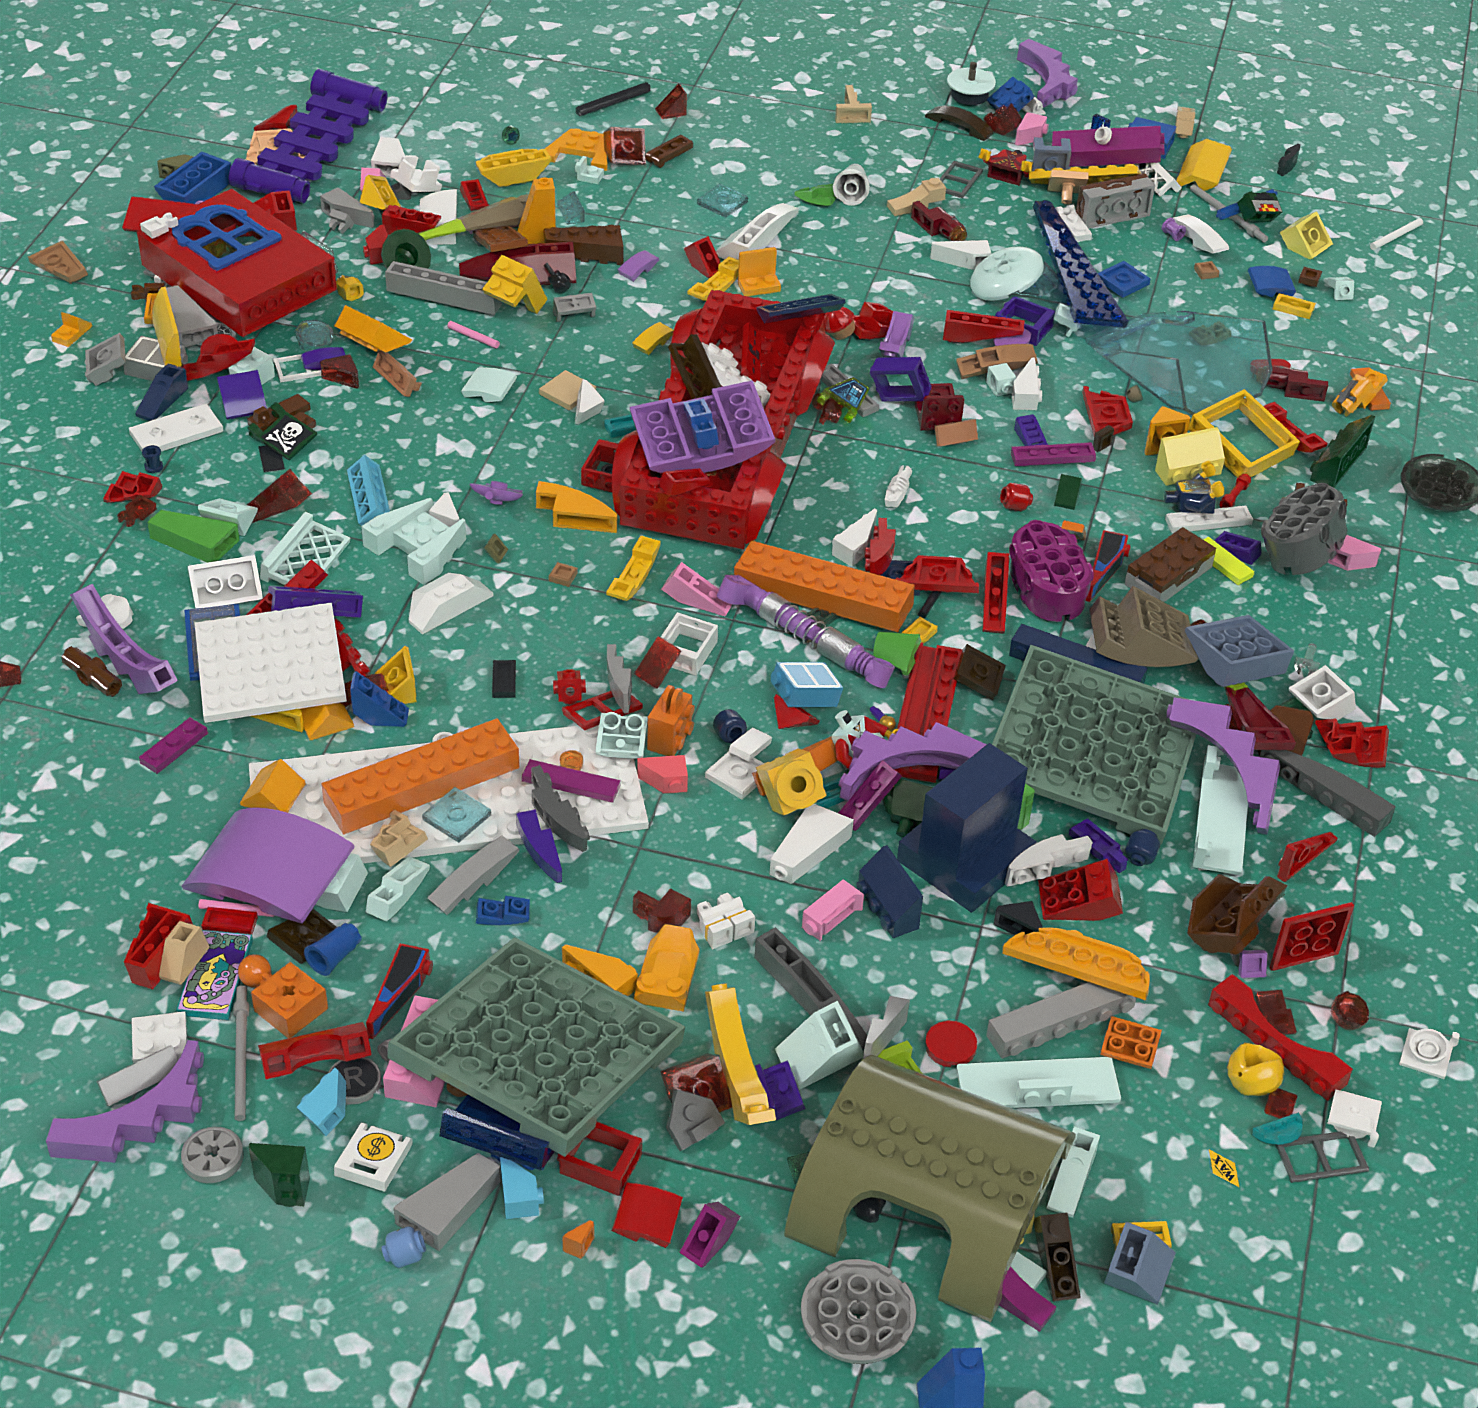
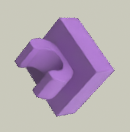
[1239,950,1267,978]

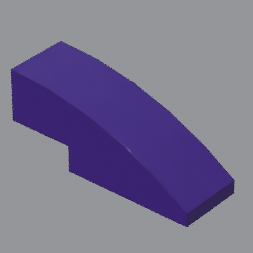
[516,809,562,883]

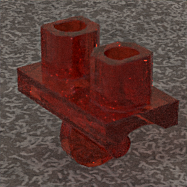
[812,392,846,425]

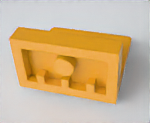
[738,247,781,296]

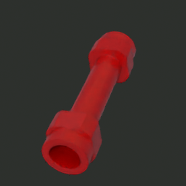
[1219,474,1252,508]

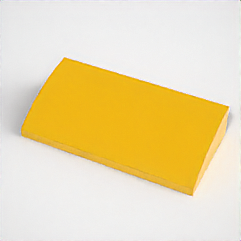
[152,287,182,367]

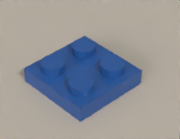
[1096,261,1151,298]

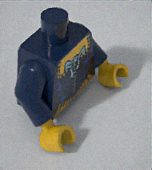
[1164,460,1225,513]

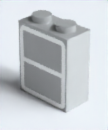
[123,336,188,381]

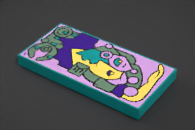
[176,930,253,1020]

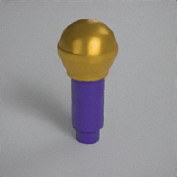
[870,706,896,731]

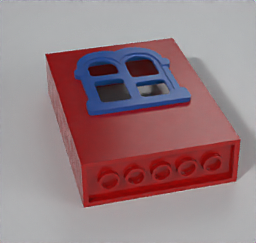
[137,188,337,337]

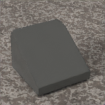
[390,182,412,200]

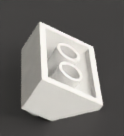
[188,555,263,609]

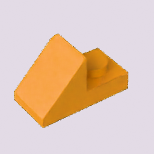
[51,312,92,347]

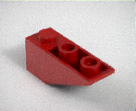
[382,205,441,235]

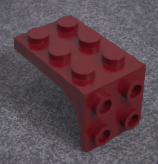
[914,383,964,431]

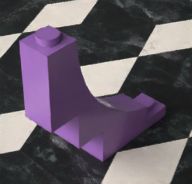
[1167,697,1280,834]

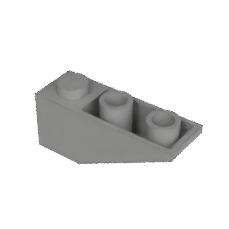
[320,187,374,228]

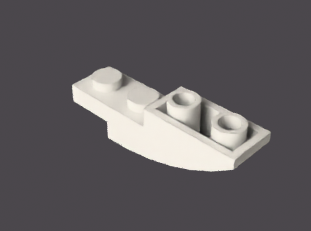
[1005,834,1092,887]

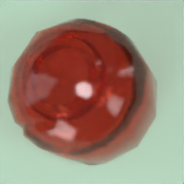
[1330,991,1369,1030]

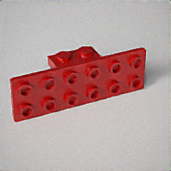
[122,196,237,243]

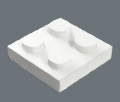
[132,1011,187,1063]

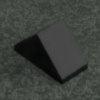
[994,901,1043,935]

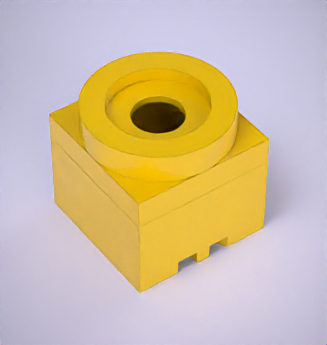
[756,748,827,815]

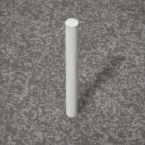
[1370,218,1423,250]

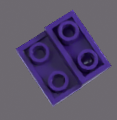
[217,370,267,419]

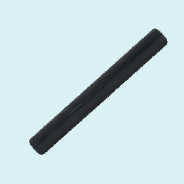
[576,82,651,116]

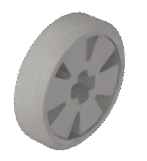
[181,1127,244,1183]

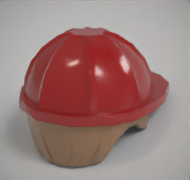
[825,307,855,340]

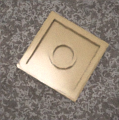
[539,370,596,411]

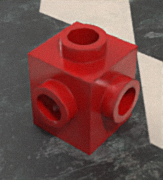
[553,669,586,704]

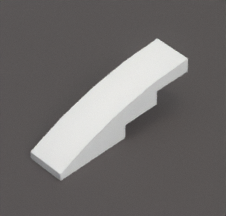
[1173,214,1229,253]

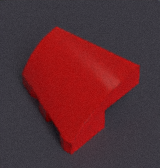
[254,105,298,131]
[103,471,162,503]

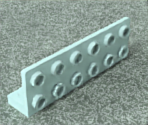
[1193,745,1248,875]

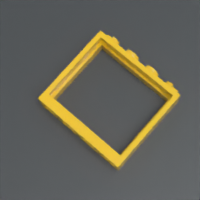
[1188,389,1300,478]

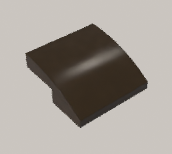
[267,909,337,964]

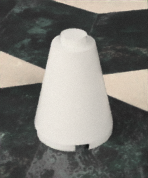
[833,164,870,206]

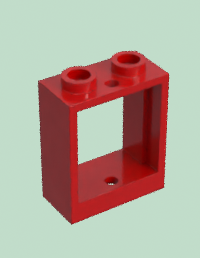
[581,439,618,492]
[557,1122,642,1196]

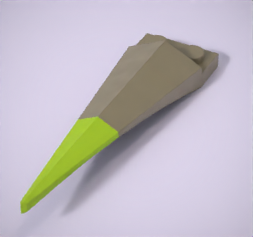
[419,194,529,240]

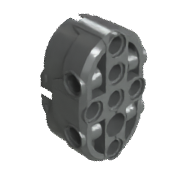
[1261,483,1348,575]

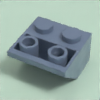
[1104,1222,1175,1305]

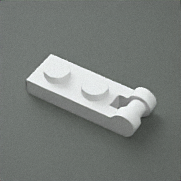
[1054,205,1092,243]

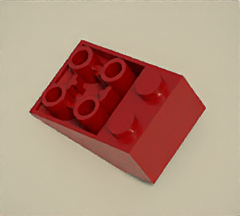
[238,190,297,237]
[1038,859,1123,921]

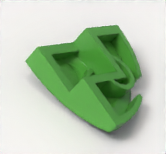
[795,184,836,206]

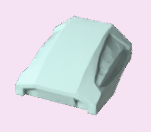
[596,712,648,759]

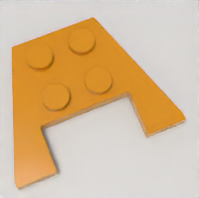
[545,129,607,171]

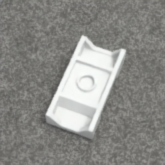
[701,342,771,408]

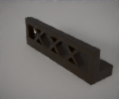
[668,334,722,399]

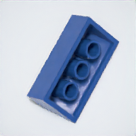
[154,151,231,204]

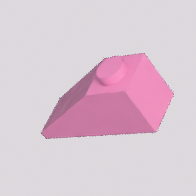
[661,562,732,616]

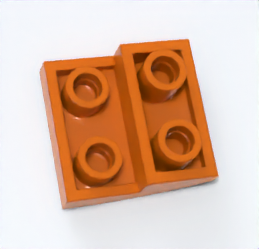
[1100,1016,1162,1069]

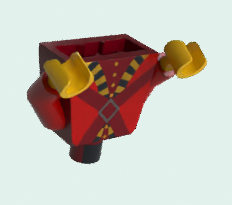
[978,148,1033,186]

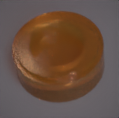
[560,750,583,771]

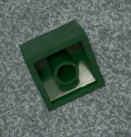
[249,1143,310,1207]

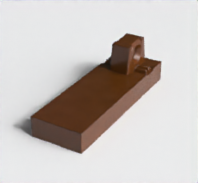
[247,394,311,432]

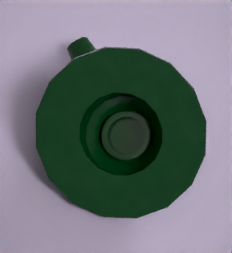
[381,229,431,269]

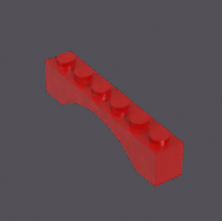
[1208,974,1353,1101]

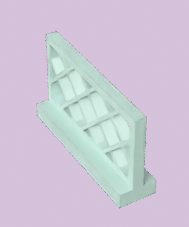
[260,512,350,585]

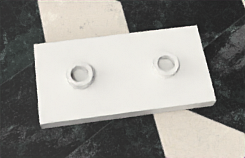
[129,403,223,452]

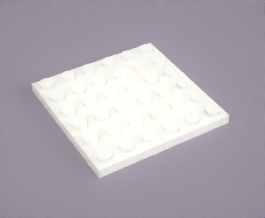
[195,603,347,723]

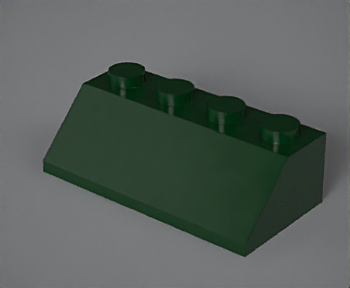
[1310,415,1375,488]

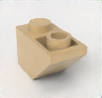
[159,921,210,985]

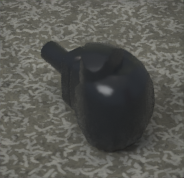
[543,263,571,293]
[853,1197,886,1223]

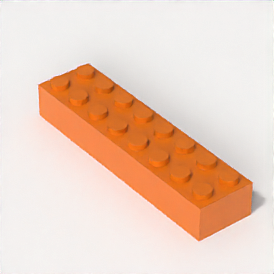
[734,541,914,632]
[321,718,519,835]

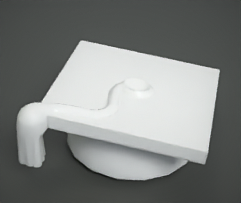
[1399,1028,1460,1079]
[1327,1089,1382,1148]

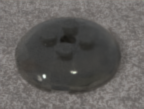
[1401,454,1478,513]

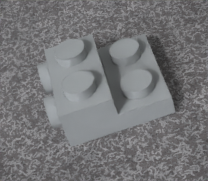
[85,333,126,386]

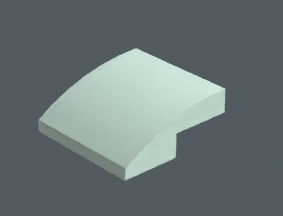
[462,367,517,402]

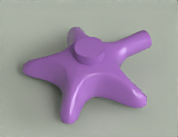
[470,481,523,505]

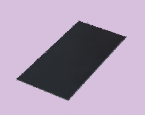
[258,445,285,472]

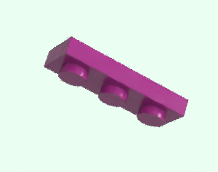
[139,717,208,774]
[838,760,902,831]

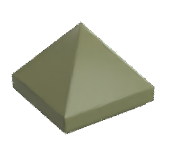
[484,534,508,563]

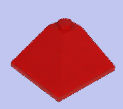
[1269,902,1354,971]

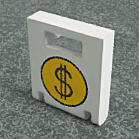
[334,1123,412,1192]

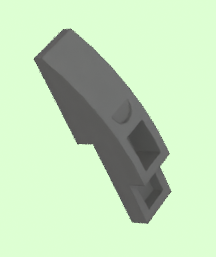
[531,765,590,852]

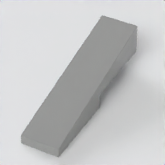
[863,996,910,1059]

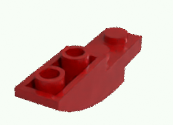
[865,518,896,575]
[246,559,328,615]

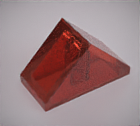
[655,83,687,119]
[320,354,359,389]

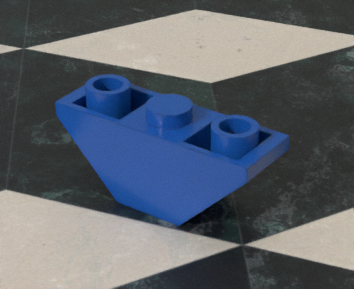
[350,671,409,727]

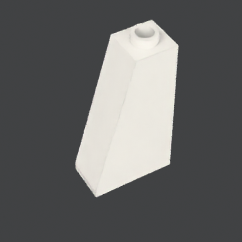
[770,804,853,884]

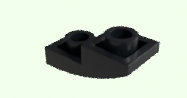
[1277,143,1301,176]

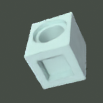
[986,363,1016,396]

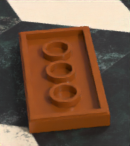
[472,226,528,252]

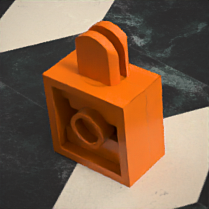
[647,685,695,756]

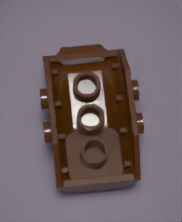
[1187,874,1288,955]

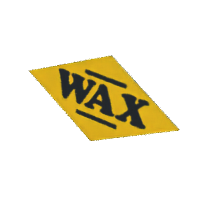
[1209,1149,1239,1187]

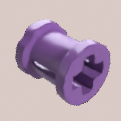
[1161,218,1186,241]

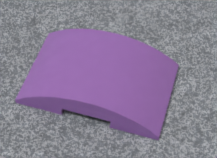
[629,380,775,473]
[181,808,355,923]

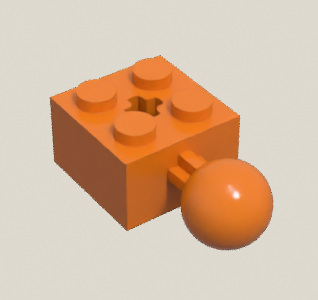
[238,954,328,1038]

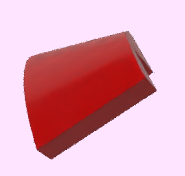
[854,302,893,339]
[1315,718,1389,768]

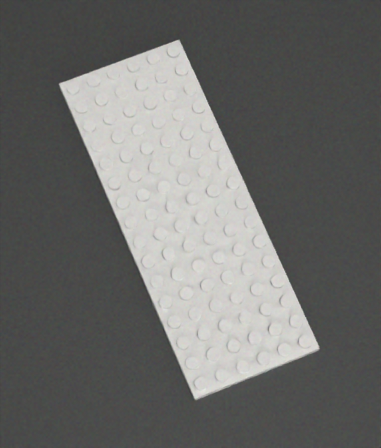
[249,725,648,863]

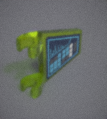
[817,377,870,424]

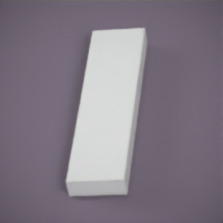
[1165,506,1253,533]

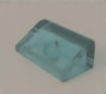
[557,191,585,225]

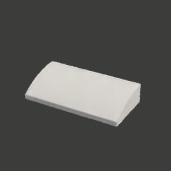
[418,189,457,244]

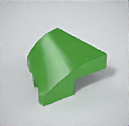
[873,632,922,676]

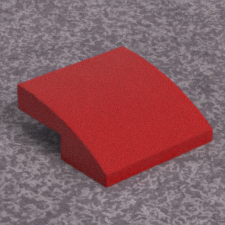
[611,1183,683,1248]

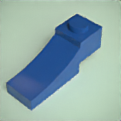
[683,398,719,449]

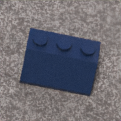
[856,845,923,938]

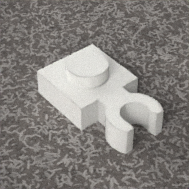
[140,213,178,239]

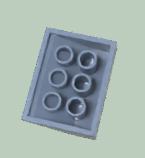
[1185,615,1294,687]

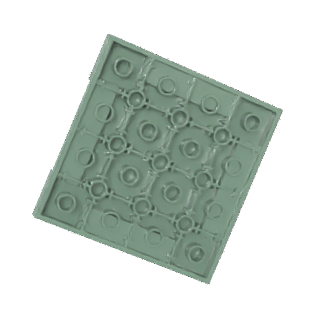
[992,645,1196,845]
[387,937,685,1157]

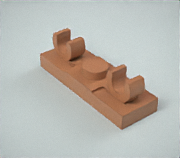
[373,349,422,397]

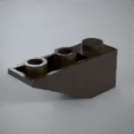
[1034,1212,1081,1302]

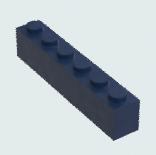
[1009,623,1148,684]

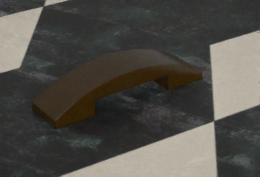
[925,106,994,141]

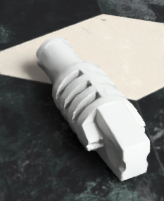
[885,465,912,507]

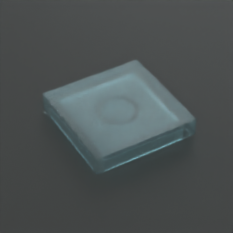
[697,183,748,218]
[422,787,491,843]

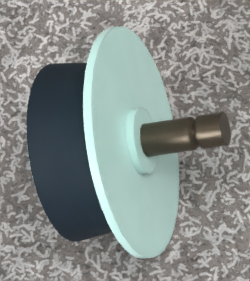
[947,62,996,105]

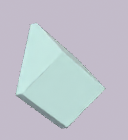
[198,498,258,536]

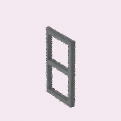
[940,161,983,198]
[1275,1131,1369,1183]

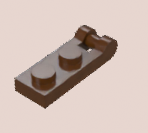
[645,134,693,168]

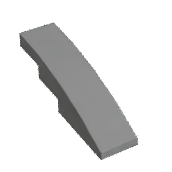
[607,644,632,713]
[428,835,520,915]

